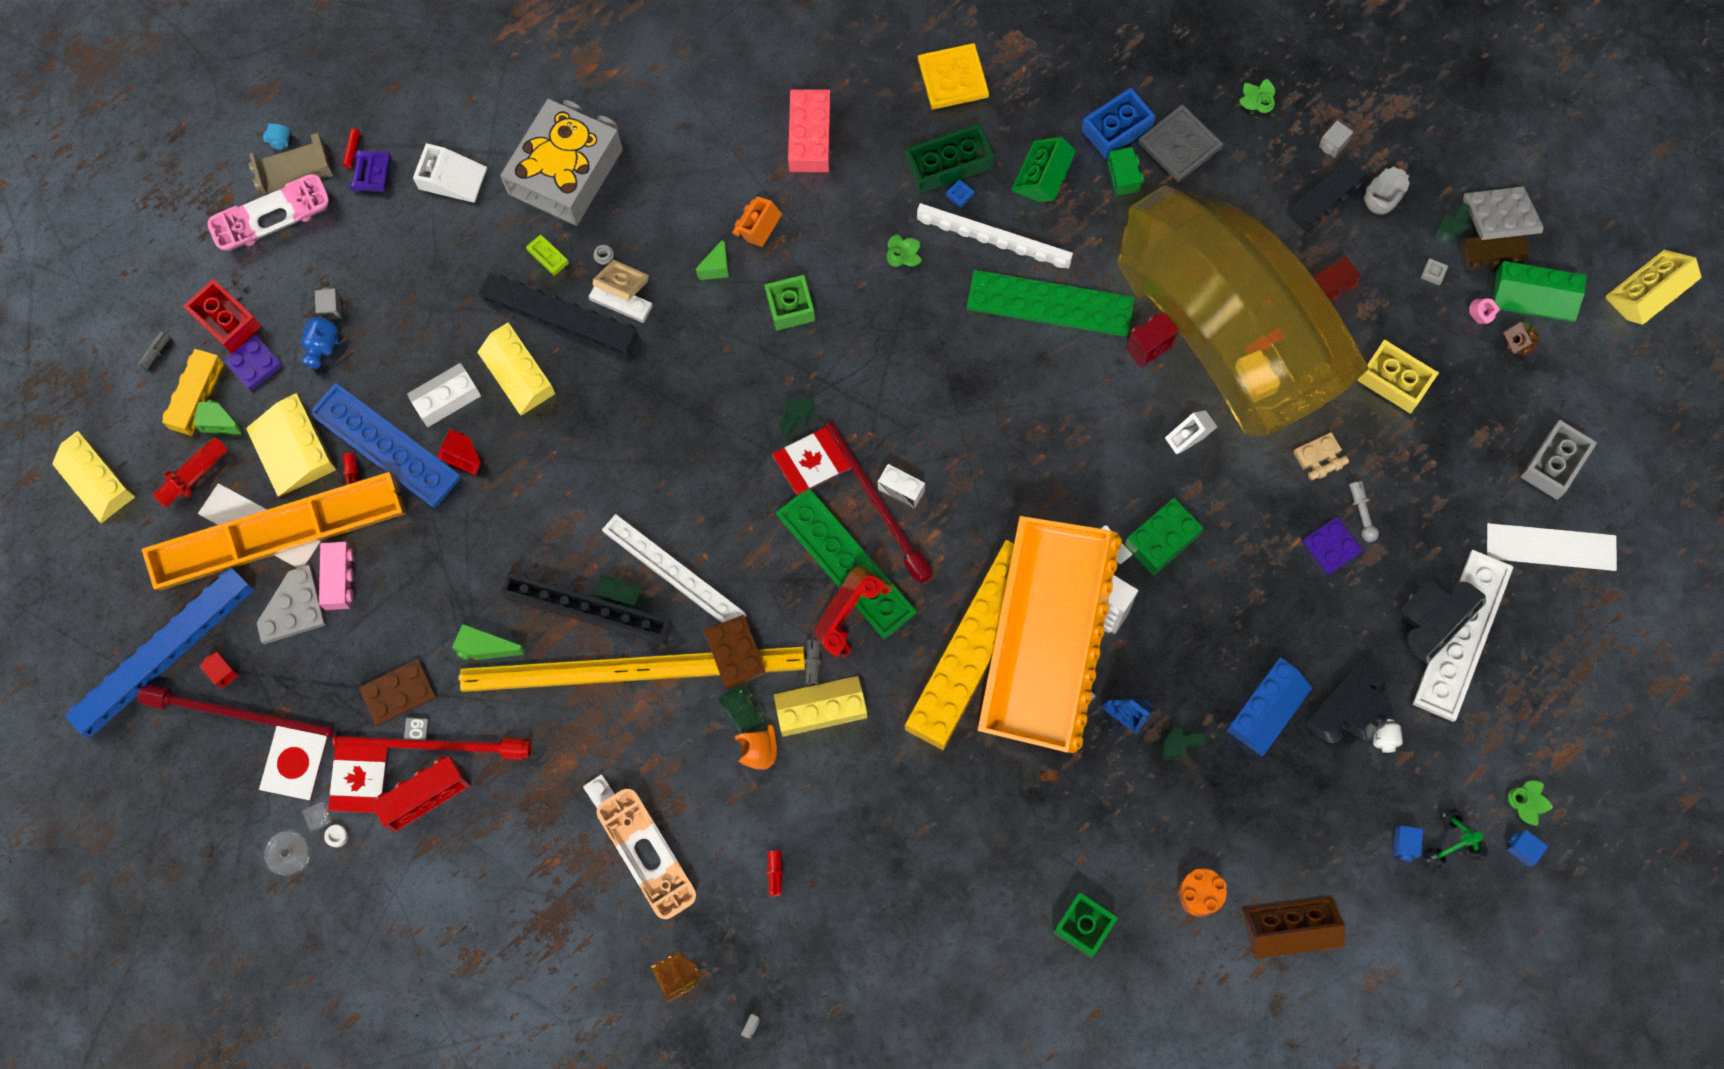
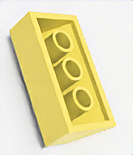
[1605,250,1702,325]
[478,323,555,416]
[53,431,135,523]
[774,676,867,737]

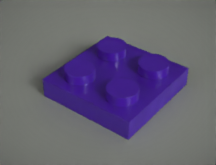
[223,335,283,391]
[1302,517,1363,575]

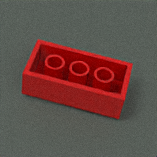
[370,756,471,833]

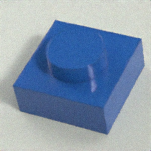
[946,179,974,208]

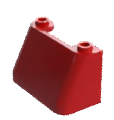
[814,567,893,658]

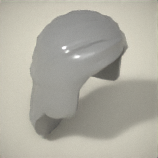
[1364,167,1410,215]

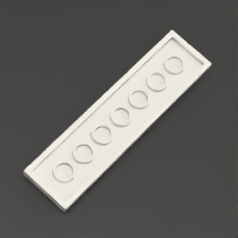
[1412,550,1513,722]

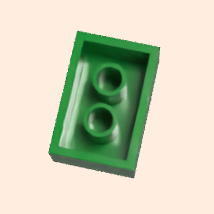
[1125,498,1203,576]

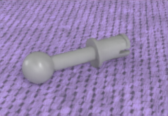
[1349,481,1379,542]

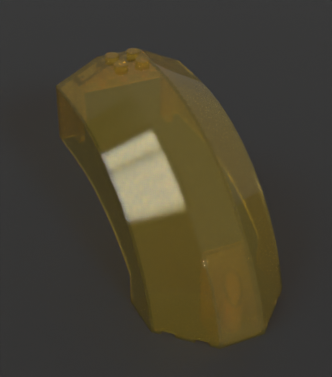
[1117,185,1369,436]

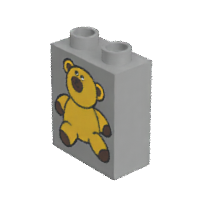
[500,99,623,226]

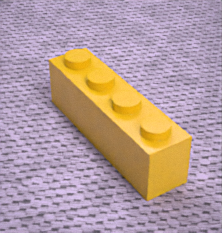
[162,349,224,436]

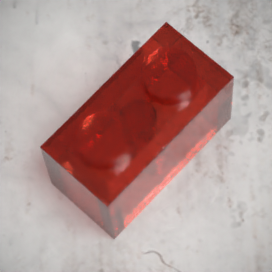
[1309,257,1361,304]

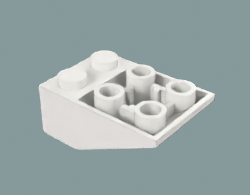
[413,144,487,203]

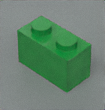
[1107,147,1144,196]

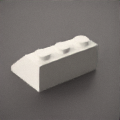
[407,363,481,428]

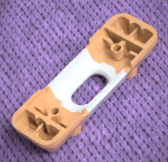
[597,789,696,919]

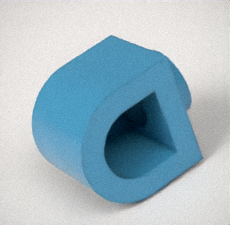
[263,123,291,149]

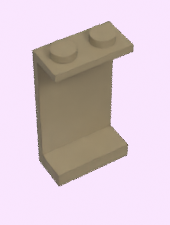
[248,133,333,196]

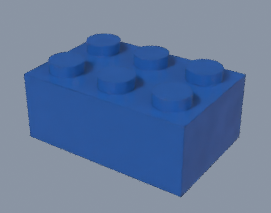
[1081,88,1155,159]

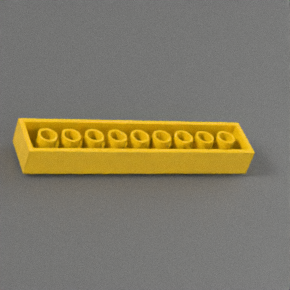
[905,540,1014,751]

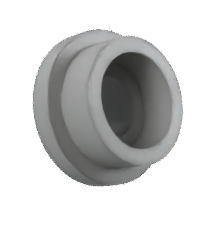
[594,245,614,265]

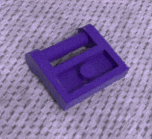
[349,151,391,192]

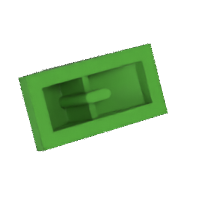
[696,240,729,280]

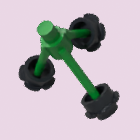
[1425,807,1488,869]

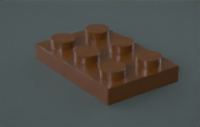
[703,615,766,689]
[359,659,437,727]

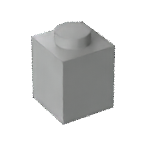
[1319,120,1353,158]
[315,287,342,320]

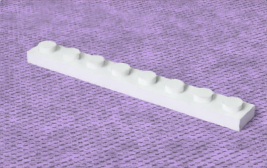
[917,204,1073,269]
[602,514,747,623]

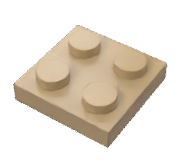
[593,260,649,301]

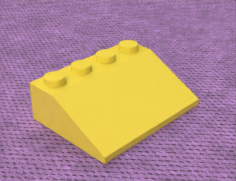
[246,393,336,498]

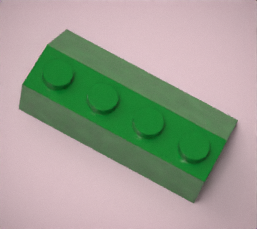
[1493,261,1586,322]

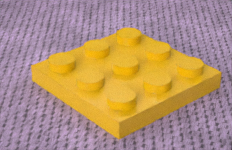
[918,43,989,110]

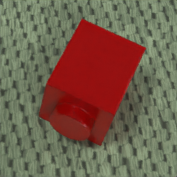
[200,652,239,689]

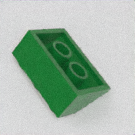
[1011,137,1076,202]

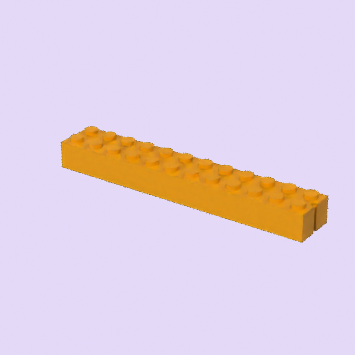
[142,472,406,590]

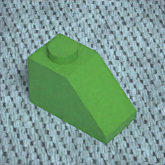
[194,400,242,434]

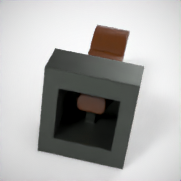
[1020,764,1058,788]

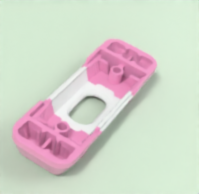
[208,174,329,251]

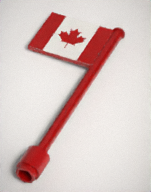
[328,734,532,813]

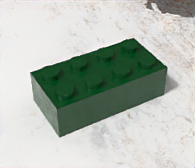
[905,123,994,194]

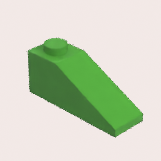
[452,624,525,660]

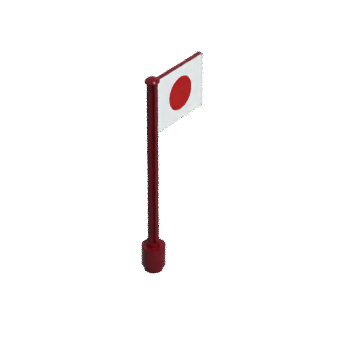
[138,685,334,801]

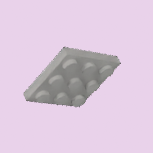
[1463,187,1543,240]

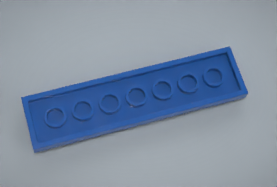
[308,383,461,509]

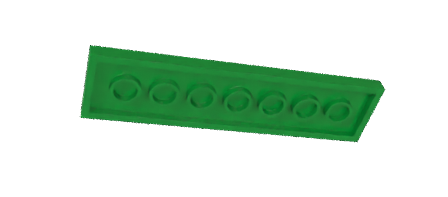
[967,270,1135,337]
[776,490,917,640]

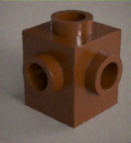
[1503,322,1541,356]

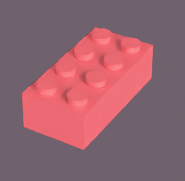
[788,90,831,172]

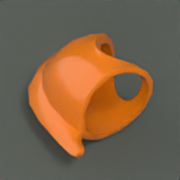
[735,725,777,770]

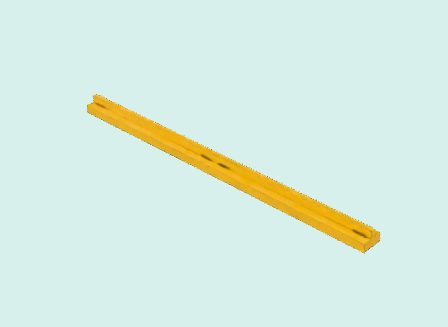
[459,647,805,692]

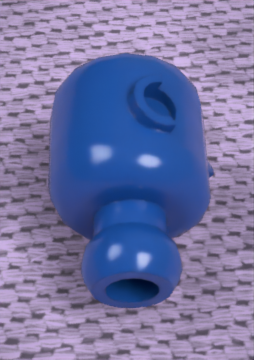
[301,317,339,369]

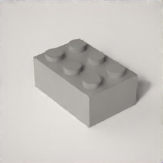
[1521,420,1597,500]

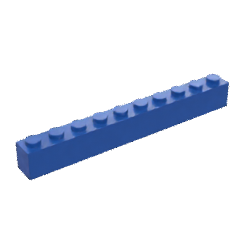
[65,567,254,738]

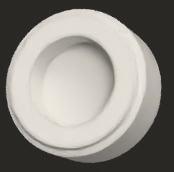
[324,825,348,848]

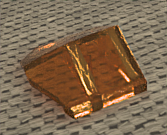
[651,952,701,1003]

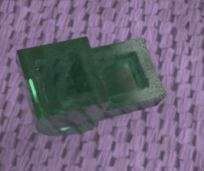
[1433,202,1471,243]
[779,397,815,440]
[1161,728,1207,761]

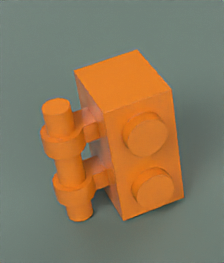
[732,196,782,247]

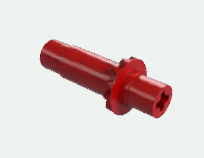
[152,437,228,508]

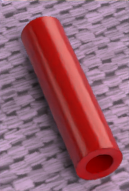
[342,129,360,168]

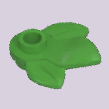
[1239,79,1275,113]
[886,234,922,267]
[1508,781,1553,825]

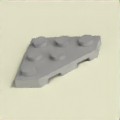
[257,565,326,644]

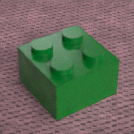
[1053,892,1118,958]

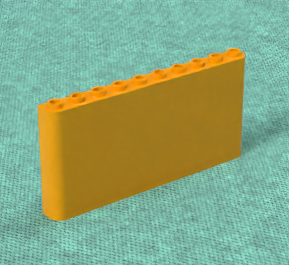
[978,516,1122,753]

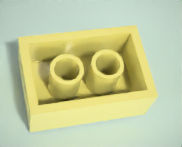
[1357,340,1438,414]

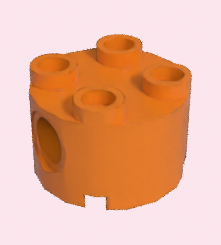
[1178,869,1227,917]

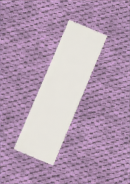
[198,484,320,568]
[1487,523,1617,571]

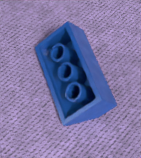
[1226,657,1312,757]

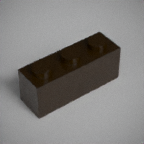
[1458,235,1530,271]

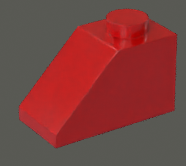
[437,429,481,476]

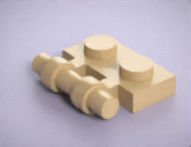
[1293,433,1349,481]

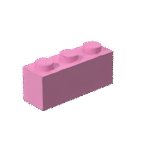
[319,542,355,610]

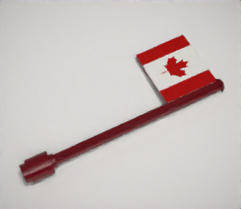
[772,422,933,584]

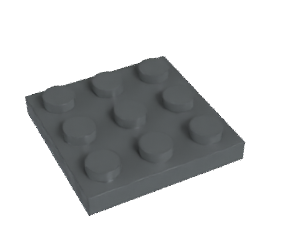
[1138,104,1223,183]

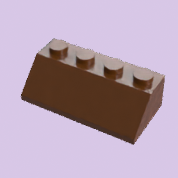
[1243,897,1345,959]

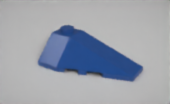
[1102,697,1155,735]

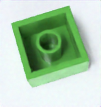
[765,275,815,331]

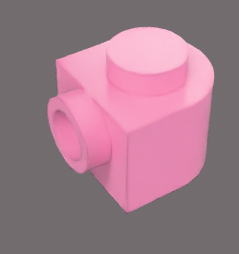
[1469,299,1500,324]

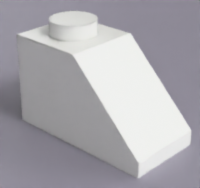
[1165,410,1217,454]

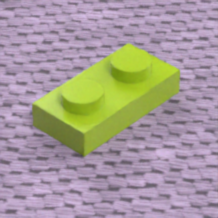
[526,234,569,276]

